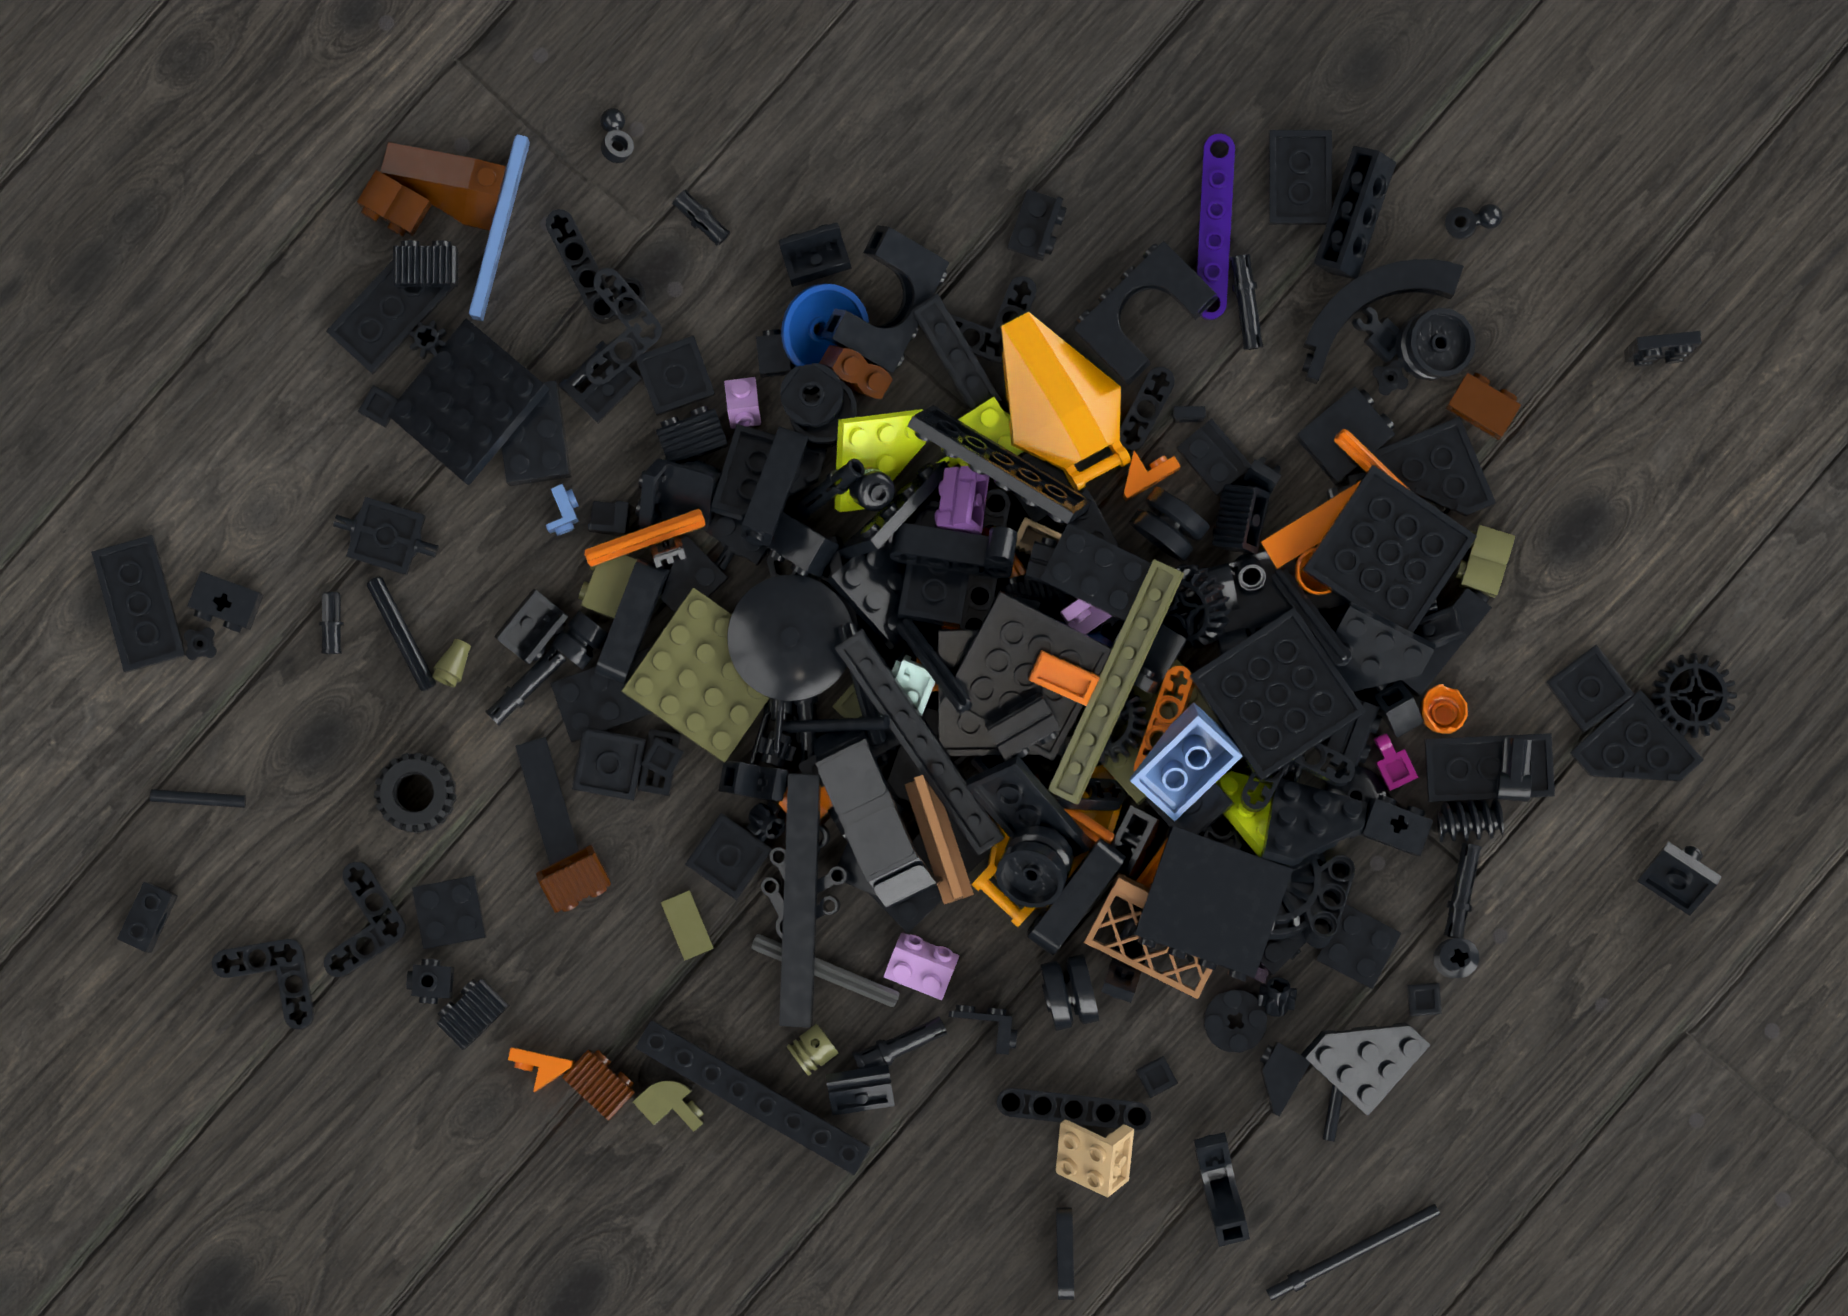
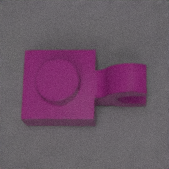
[1374,733,1418,791]

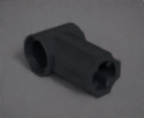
[1496,738,1532,802]

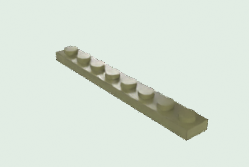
[1048,559,1185,804]

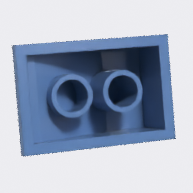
[1130,702,1243,821]

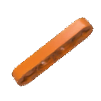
[1134,666,1194,772]

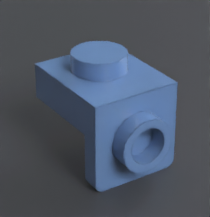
[546,484,579,536]

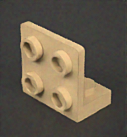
[1056,1120,1134,1198]

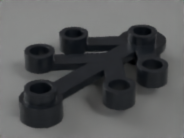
[761,824,849,938]

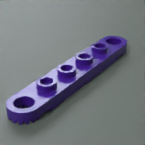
[1197,134,1235,320]

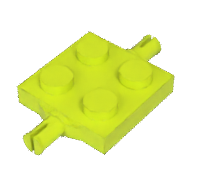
[936,396,1024,468]

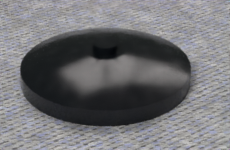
[727,575,851,701]

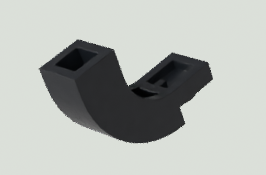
[1101,904,1150,1003]
[1194,1132,1250,1247]

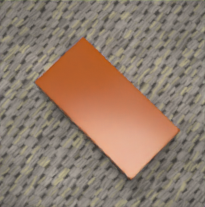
[1028,650,1100,706]

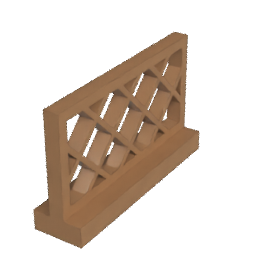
[904,775,974,905]
[1084,872,1213,999]

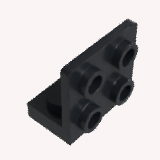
[1104,624,1187,694]

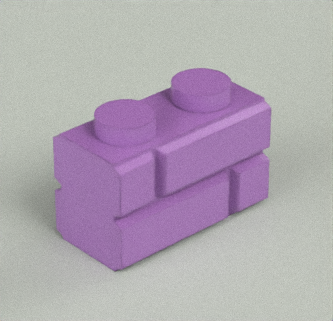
[935,465,989,535]

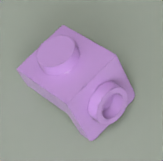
[724,377,761,429]

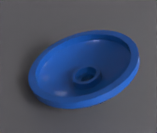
[781,283,869,367]

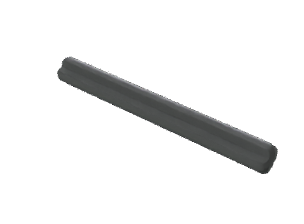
[751,934,900,1007]

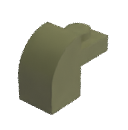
[633,1080,705,1132]

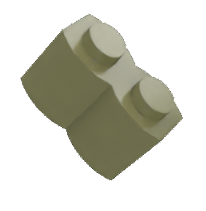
[1456,525,1515,598]

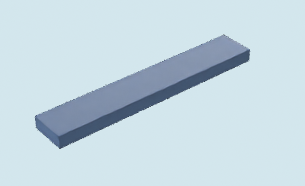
[469,134,530,321]

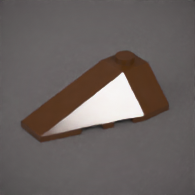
[381,142,506,231]

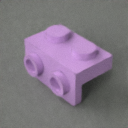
[884,933,959,1000]

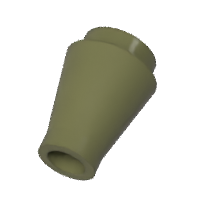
[432,639,471,688]

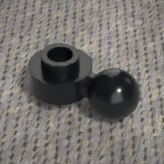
[600,108,634,163]
[1445,204,1503,240]

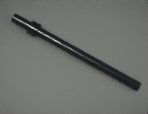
[1266,1204,1440,1301]

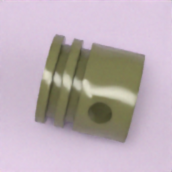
[787,1024,839,1076]

